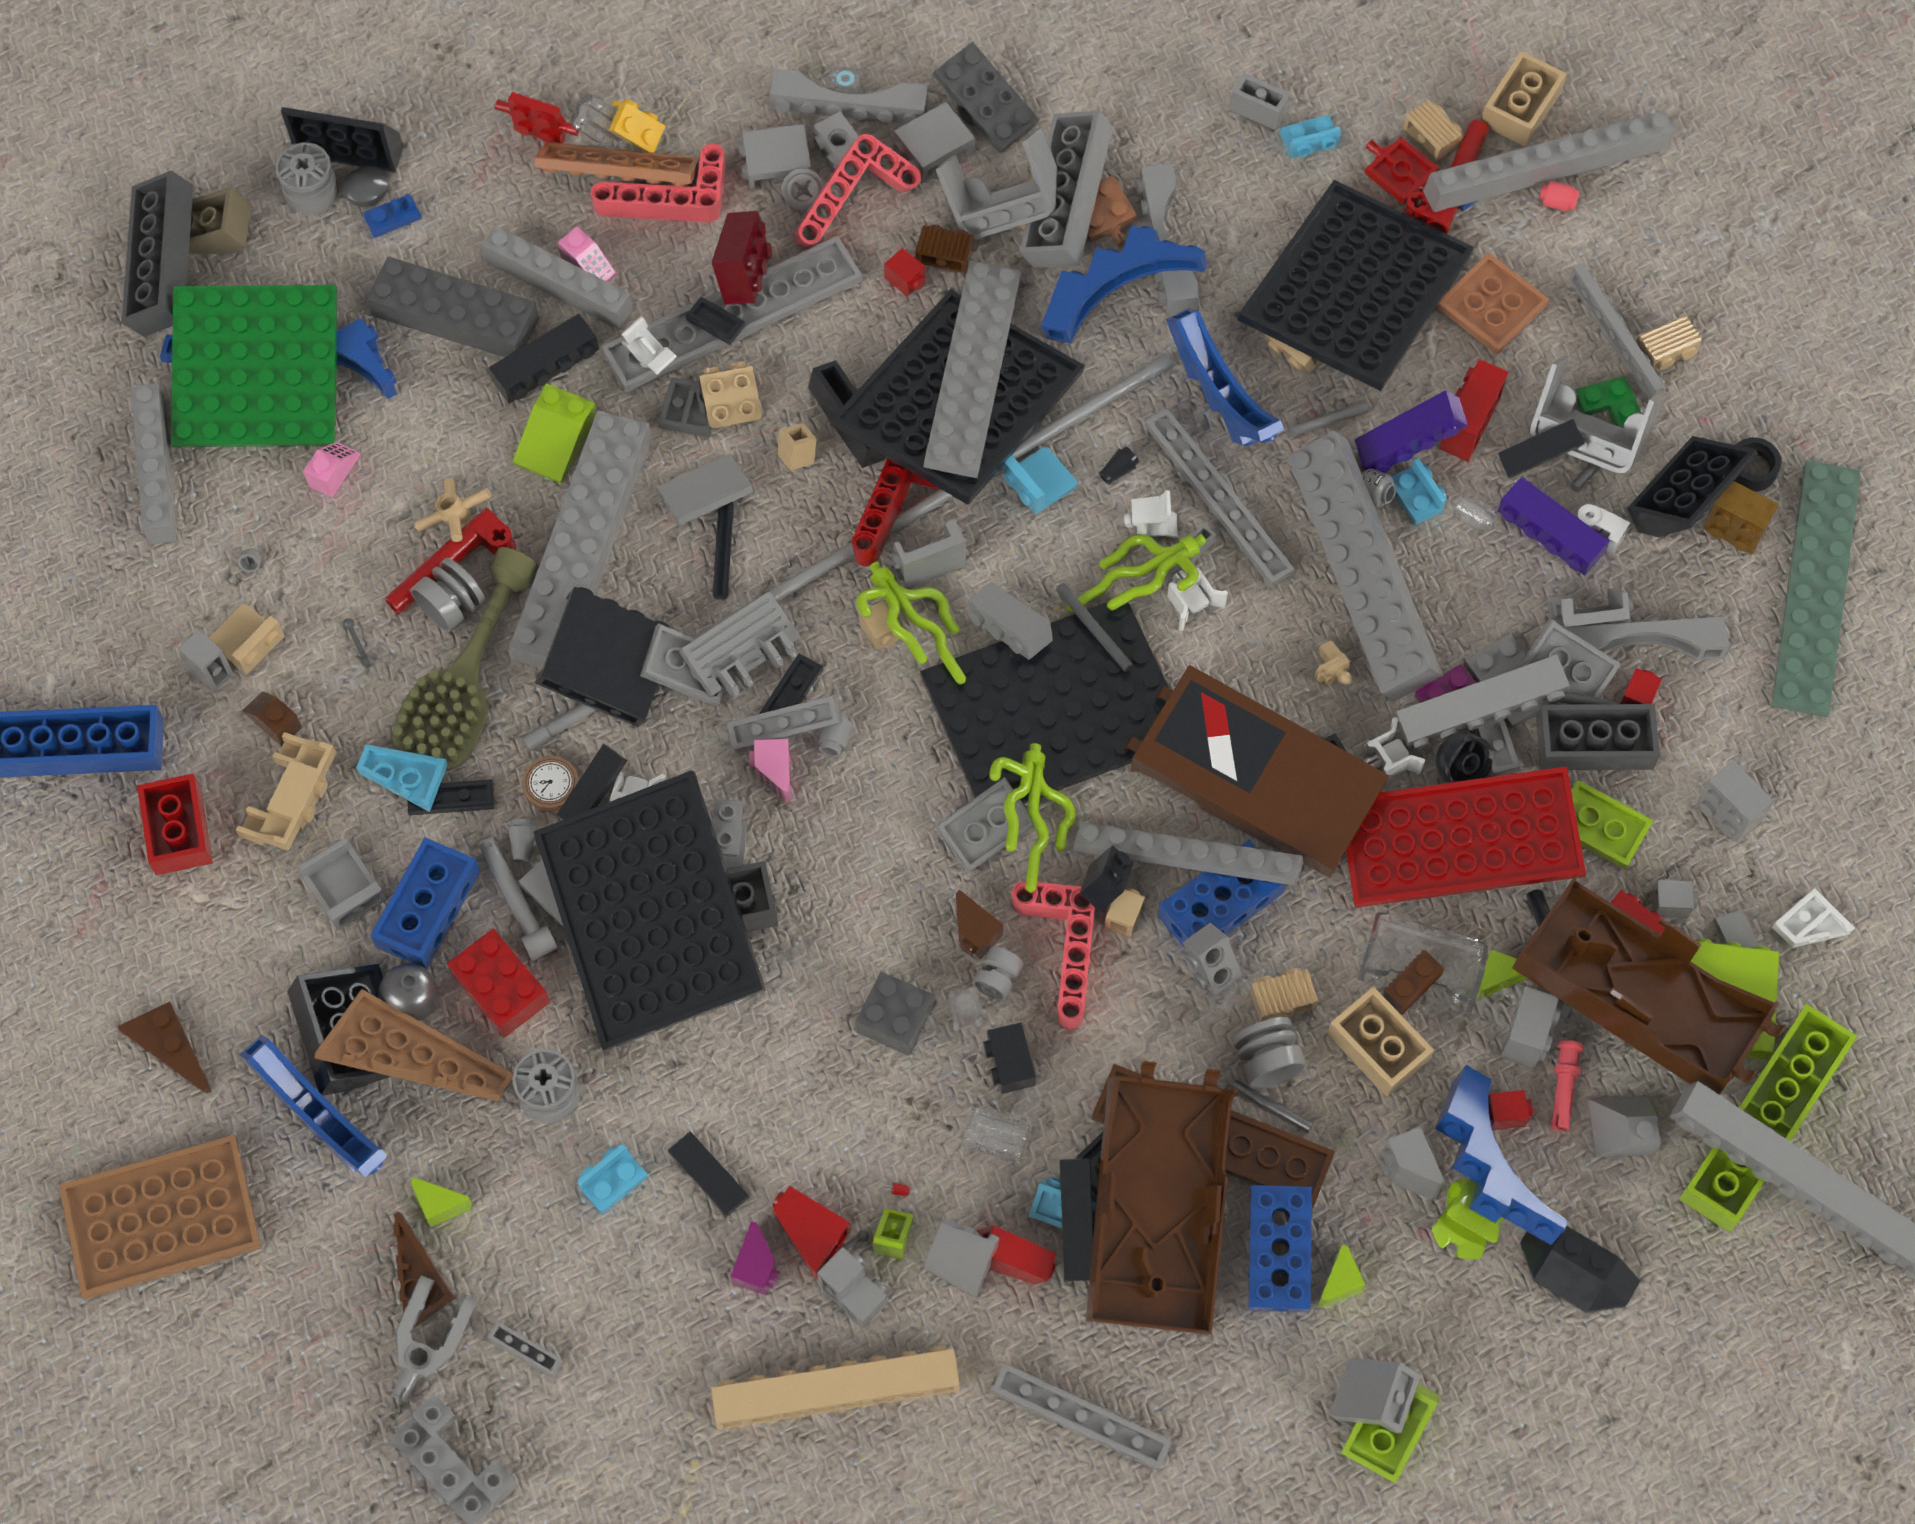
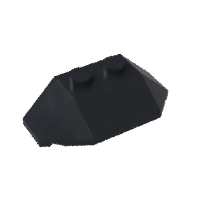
[1520,1225,1640,1313]

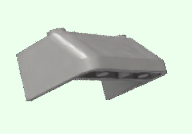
[935,127,1057,239]
[1530,355,1665,473]

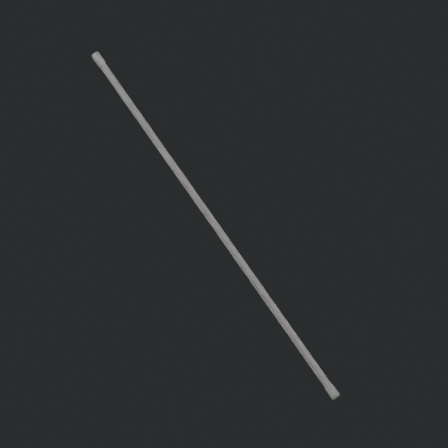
[521,353,1173,752]

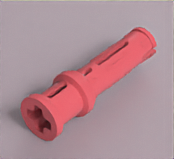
[1550,1040,1584,1132]

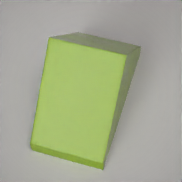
[1475,950,1527,1001]
[411,1177,473,1228]
[873,1208,914,1260]
[1318,1244,1366,1308]

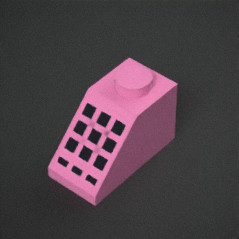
[558,226,616,282]
[303,442,360,498]
[749,739,791,802]

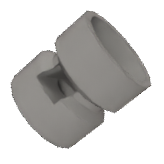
[972,946,1023,1001]

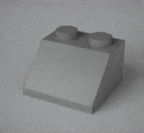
[1379,1127,1445,1200]

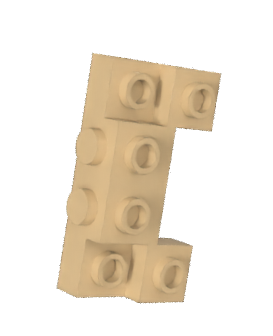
[236,732,337,851]

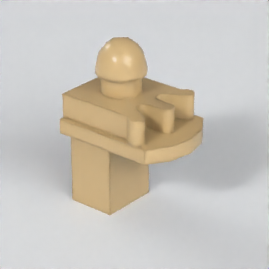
[1315,640,1352,686]

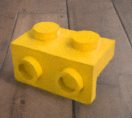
[609,99,666,153]

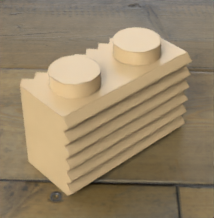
[1403,99,1463,162]
[1637,315,1701,370]
[1250,968,1318,1022]

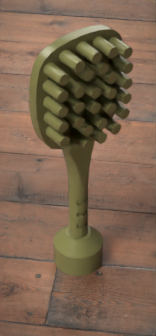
[392,547,539,771]

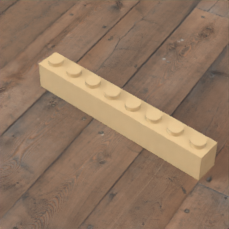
[711,1346,960,1430]

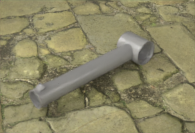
[479,838,558,962]

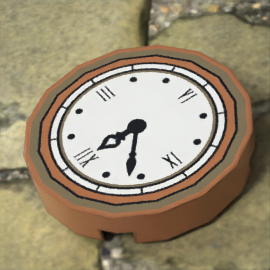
[522,756,579,811]

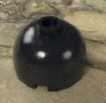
[1435,732,1493,783]

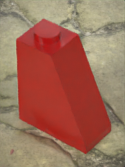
[772,1185,852,1280]
[976,1225,1056,1285]

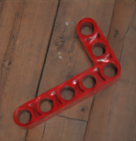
[852,458,941,567]

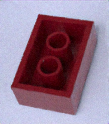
[711,211,772,305]

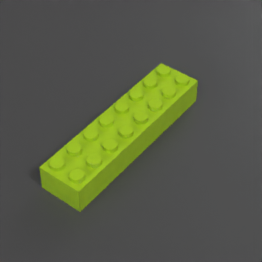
[1679,1004,1858,1233]

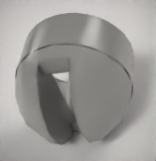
[238,548,261,573]

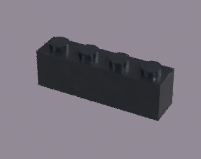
[488,314,599,404]
[808,360,886,468]

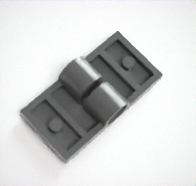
[933,41,1040,153]

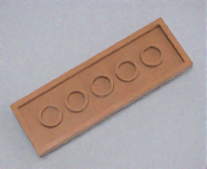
[535,142,700,186]

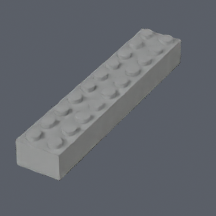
[510,410,652,669]
[1287,430,1443,701]

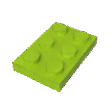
[1571,779,1654,870]

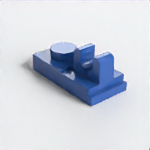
[362,193,422,238]

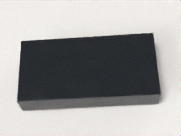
[686,297,745,345]

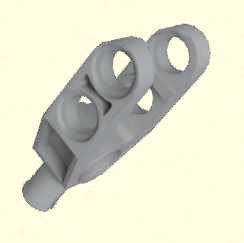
[390,1275,477,1404]

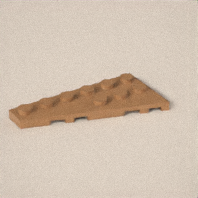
[314,989,513,1102]

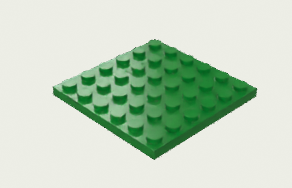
[171,285,337,447]

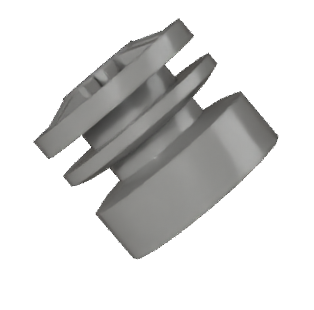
[275,142,338,214]
[410,557,485,632]
[1232,1017,1308,1089]
[512,1049,580,1123]

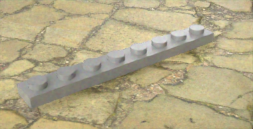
[1145,408,1295,588]
[1073,822,1303,886]

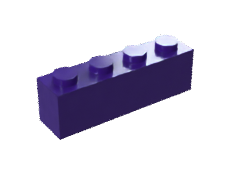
[1354,390,1468,473]
[1498,477,1609,575]

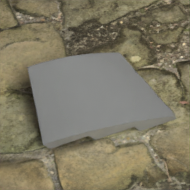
[924,1219,999,1298]

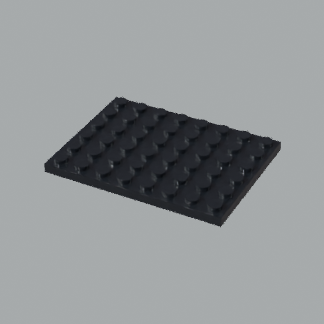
[1237,180,1474,391]
[831,289,1085,505]
[920,602,1169,804]
[534,770,766,1050]

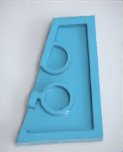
[356,744,448,812]

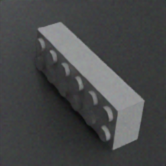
[1019,110,1113,268]

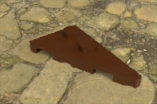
[118,1001,212,1094]
[393,1211,456,1329]

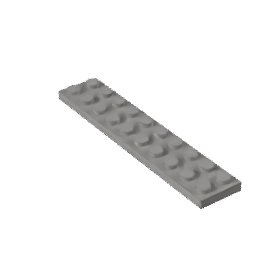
[601,236,863,393]
[923,260,1021,478]

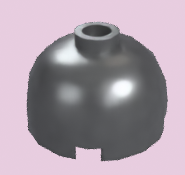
[378,963,437,1021]

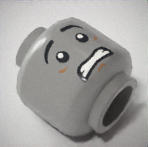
[1362,468,1396,508]

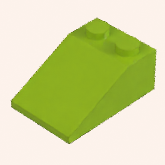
[513,383,597,484]
[1341,1383,1442,1484]

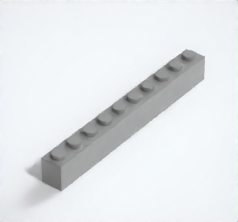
[1423,110,1676,212]
[1670,1081,1915,1280]

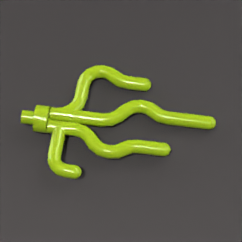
[1066,534,1206,612]
[856,562,966,684]
[989,743,1076,893]

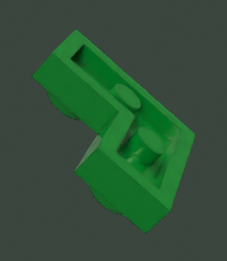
[1575,376,1641,428]

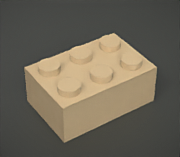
[1481,51,1567,147]
[1327,986,1434,1098]

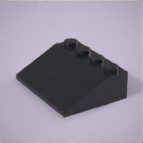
[281,107,404,173]
[1627,436,1758,537]
[287,964,391,1096]

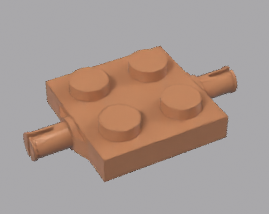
[1087,175,1138,248]

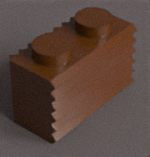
[915,225,974,274]
[1382,950,1444,1015]

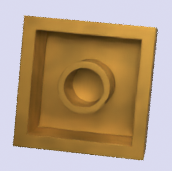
[1703,481,1779,554]

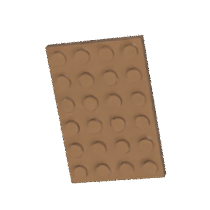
[59,1134,262,1300]

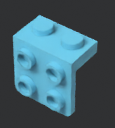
[1002,447,1077,515]

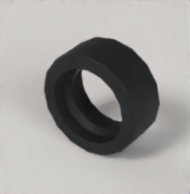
[1734,437,1782,492]

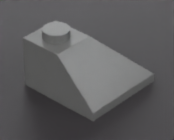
[1588,1096,1661,1157]

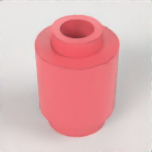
[1539,180,1580,212]

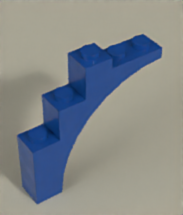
[1041,226,1207,344]
[1165,308,1284,446]
[337,318,397,399]
[240,1035,388,1177]
[1435,1065,1568,1245]

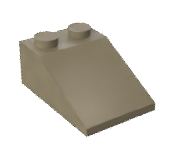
[189,187,252,254]

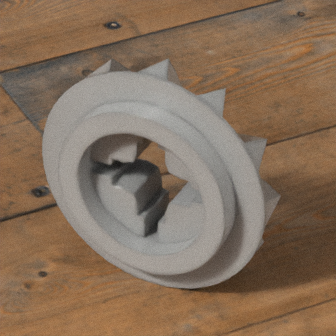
[782,167,823,210]

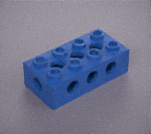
[370,837,480,970]
[1158,839,1285,950]
[1248,1185,1312,1313]

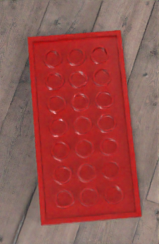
[1346,767,1586,908]

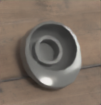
[342,166,389,207]

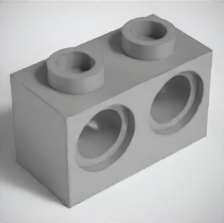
[1183,923,1242,996]

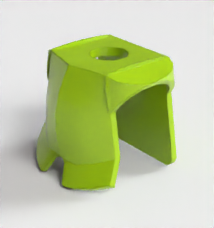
[1431,1179,1504,1260]

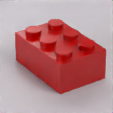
[1439,359,1509,462]
[137,773,213,876]
[447,928,550,1038]

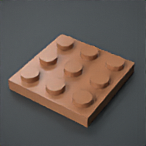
[1437,252,1550,355]

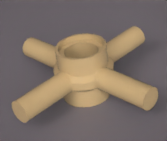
[414,478,492,542]

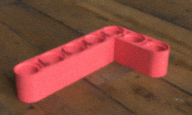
[794,134,921,248]
[591,144,726,222]
[1012,881,1095,1030]

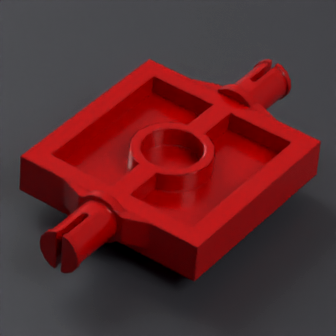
[495,92,580,143]
[1365,137,1439,205]

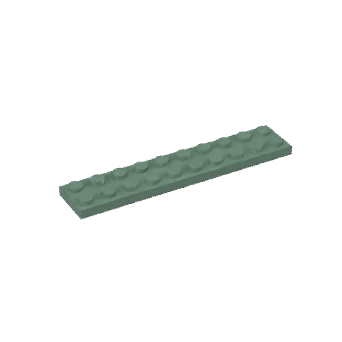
[1771,460,1861,718]

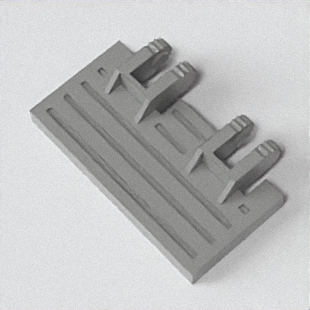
[679,592,801,698]

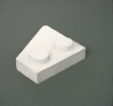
[1772,888,1855,948]

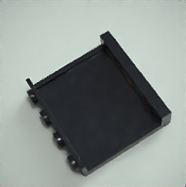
[535,587,670,727]

